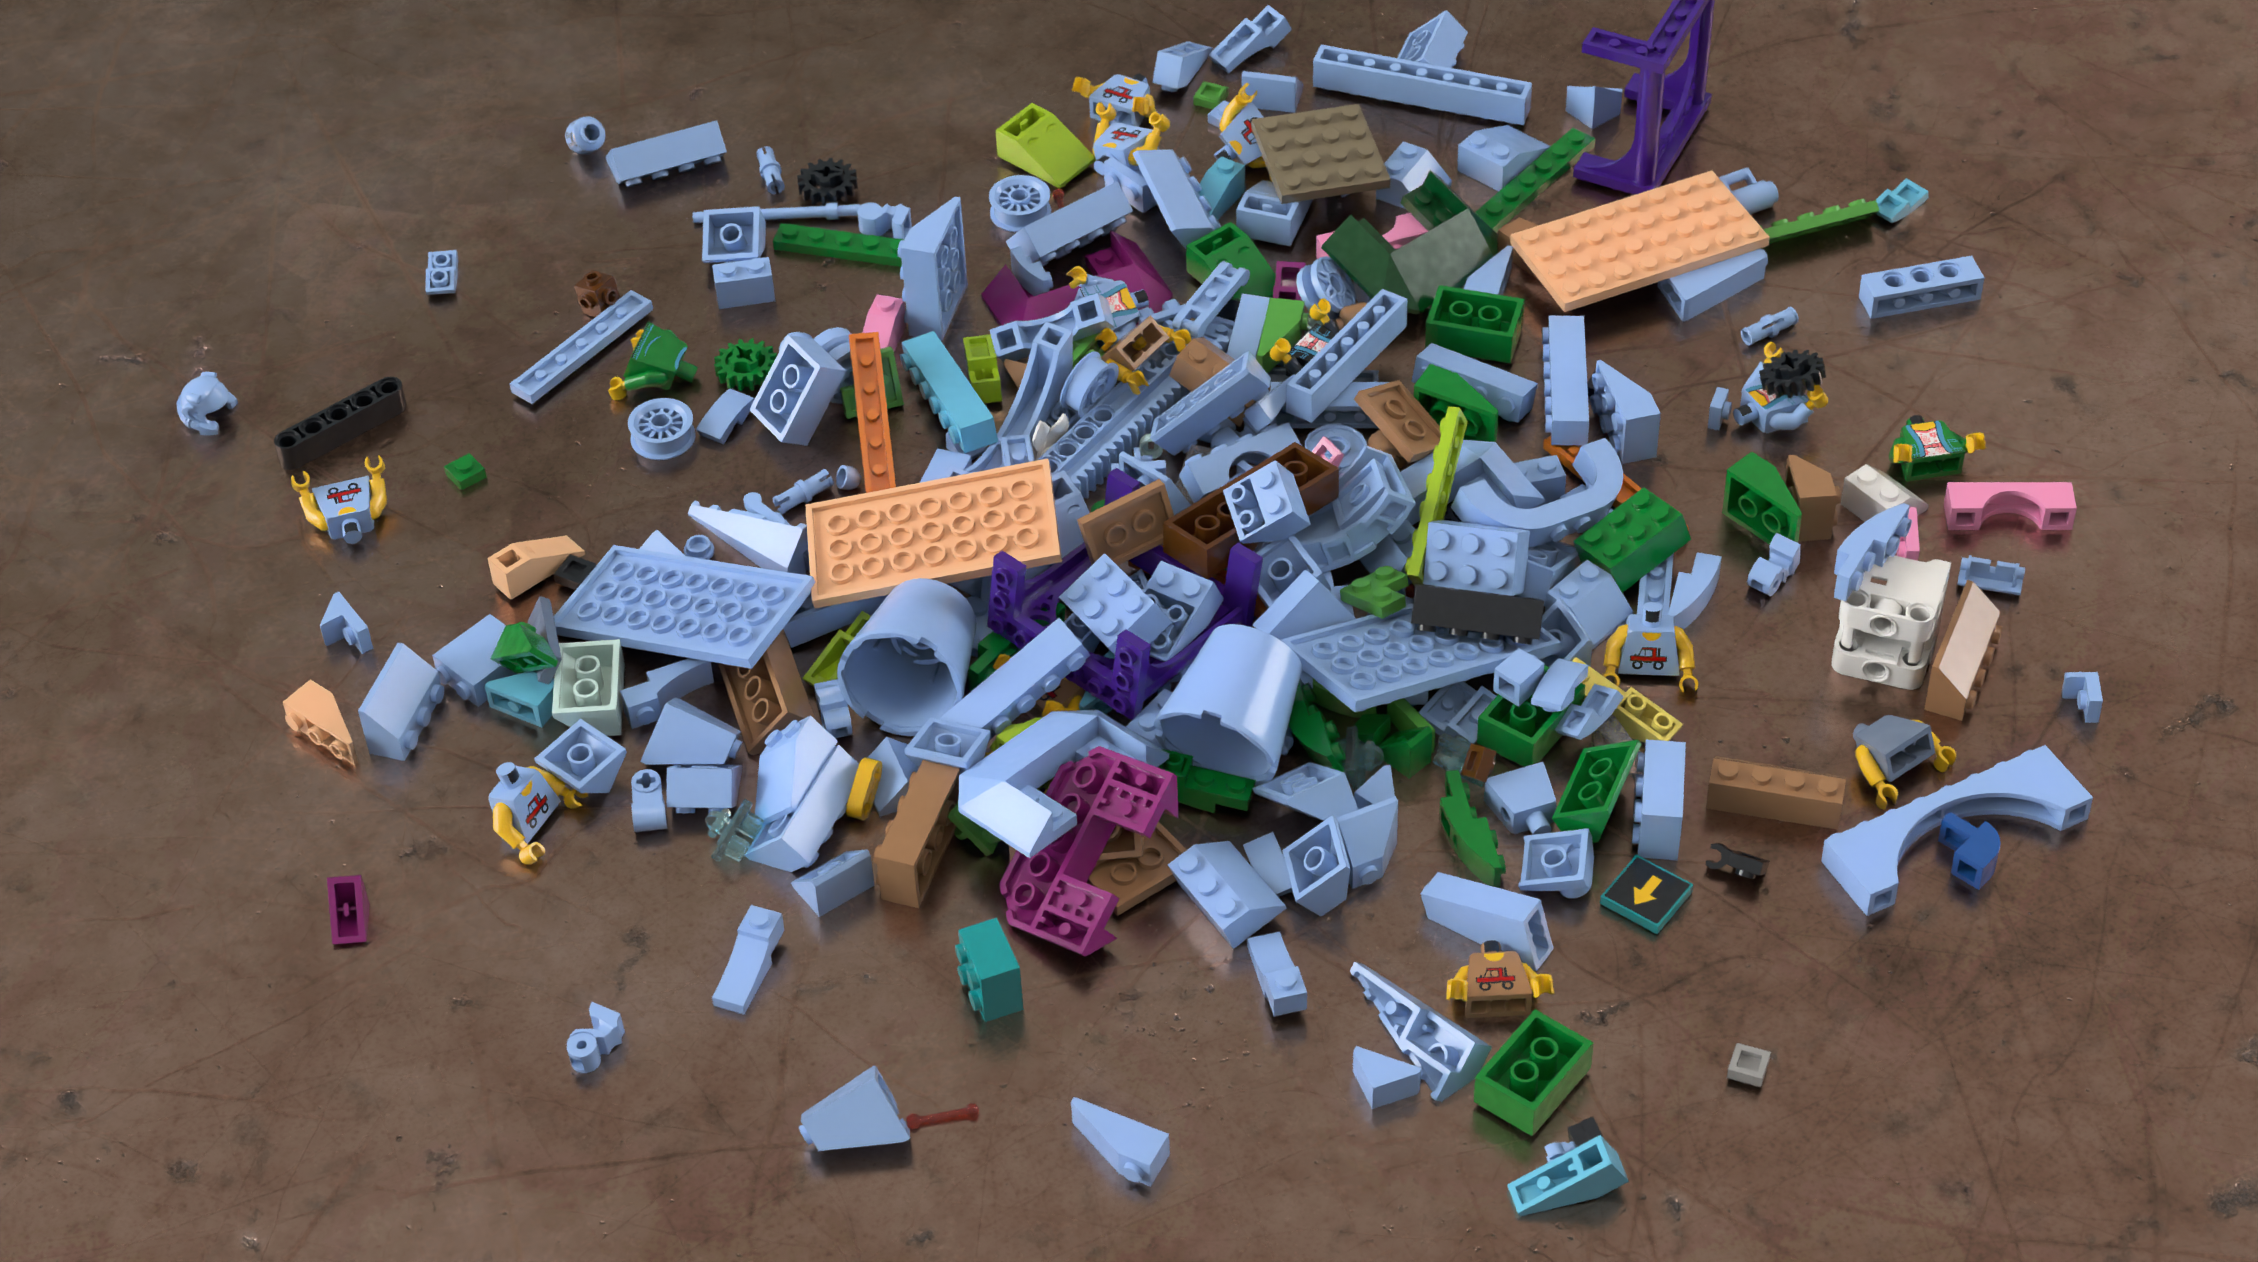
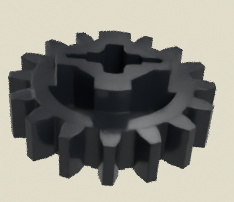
[797,158,858,206]
[1759,350,1826,398]

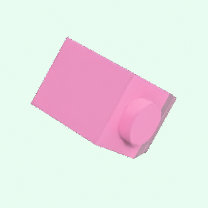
[862,295,907,351]

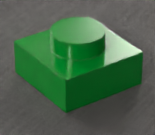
[444,453,487,491]

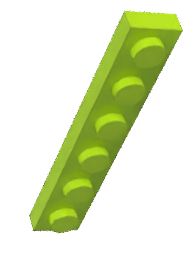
[1405,407,1468,586]

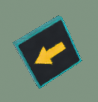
[1600,854,1694,934]

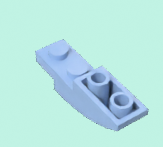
[1834,503,1912,602]

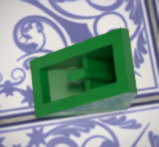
[1373,726,1432,779]

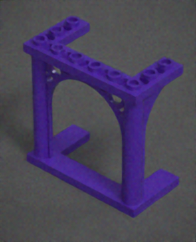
[1573,0,1715,195]
[987,468,1263,720]

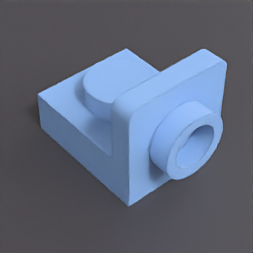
[2061,672,2103,723]

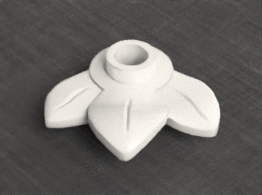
[1032,413,1069,461]

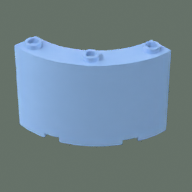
[1253,445,1416,572]

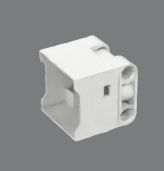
[1832,555,1951,690]

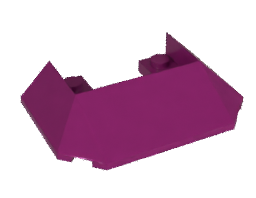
[981,230,1173,326]
[999,746,1178,957]

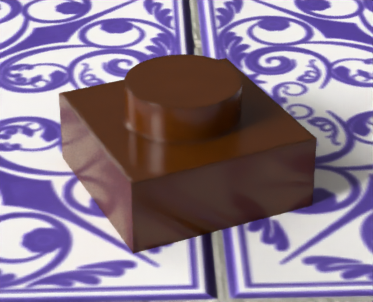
[1461,743,1496,782]

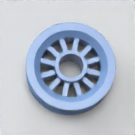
[989,175,1051,232]
[1060,351,1119,419]
[628,398,696,460]

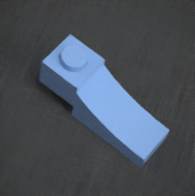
[1209,5,1292,73]
[620,658,714,729]
[712,905,785,1014]
[1247,931,1307,1016]

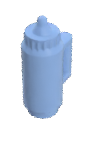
[1718,167,1779,215]

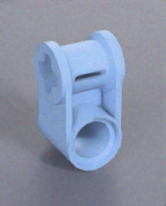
[631,769,667,832]

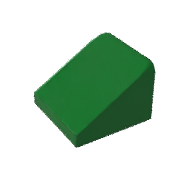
[1346,714,1391,750]

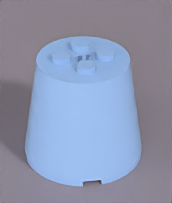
[837,578,976,736]
[1153,624,1302,786]

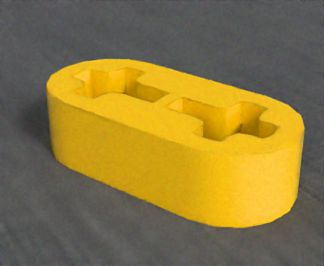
[846,757,883,821]

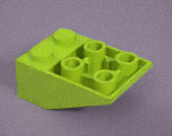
[996,103,1096,189]

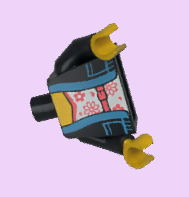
[1270,298,1358,381]

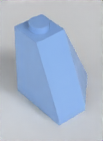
[640,697,742,764]
[799,1065,910,1151]

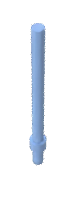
[693,203,860,223]

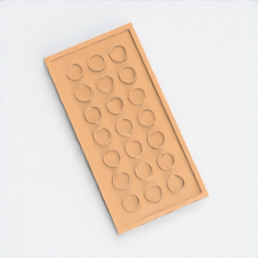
[1510,170,1770,312]
[805,458,1062,609]

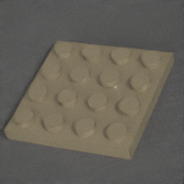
[1251,104,1391,204]

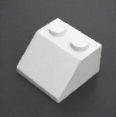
[1841,464,1929,522]

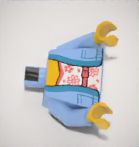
[1066,266,1149,351]
[1733,342,1828,433]

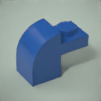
[1938,812,2000,890]

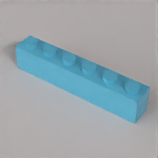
[900,331,998,453]

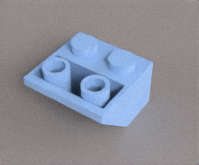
[1223,461,1311,544]

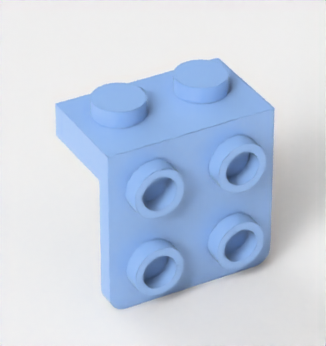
[1104,157,1157,213]

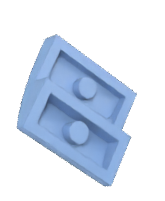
[1418,681,1496,747]

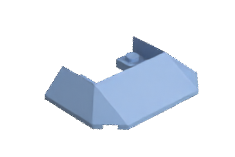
[1359,440,1545,585]
[958,710,1169,858]

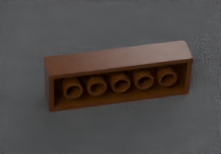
[1163,442,1339,579]

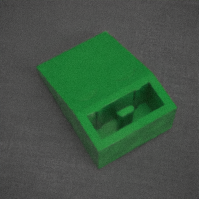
[1186,222,1276,299]

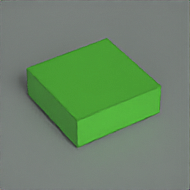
[1193,81,1229,109]

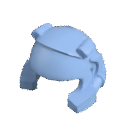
[176,372,238,436]

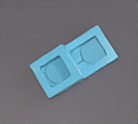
[1876,178,1929,223]

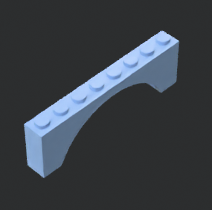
[942,322,1073,478]
[1821,745,2093,916]

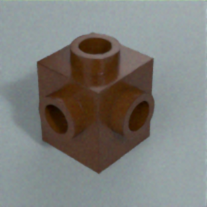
[574,270,621,317]

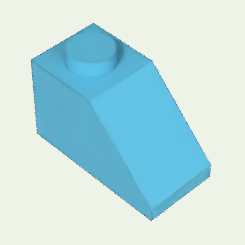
[485,671,554,728]

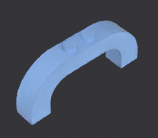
[1451,438,1623,548]

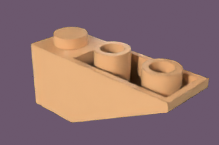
[487,535,585,600]
[283,679,358,765]

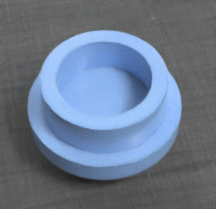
[684,535,715,560]

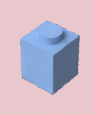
[1493,648,1545,707]

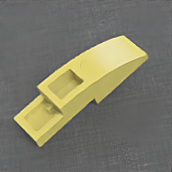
[1572,657,1683,743]

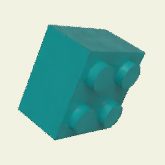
[955,918,1024,1022]

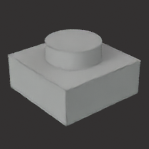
[1727,1043,1771,1087]

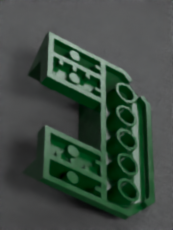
[1321,170,1498,315]

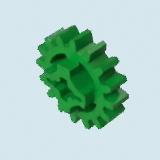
[714,338,777,391]

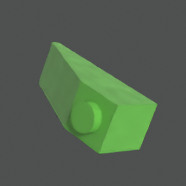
[1257,298,1309,374]

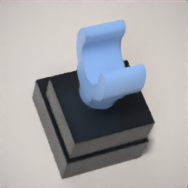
[1544,1117,1604,1162]

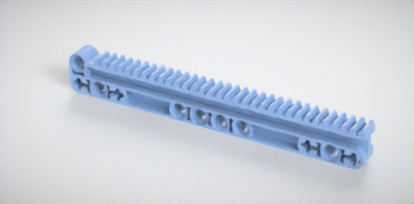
[949,330,1229,597]

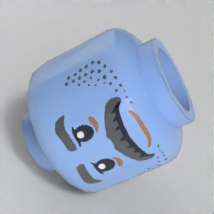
[565,116,606,154]

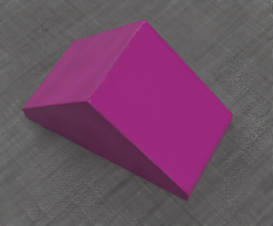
[327,875,370,944]

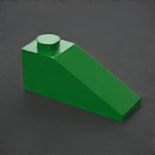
[490,622,558,674]

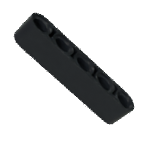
[274,376,407,470]

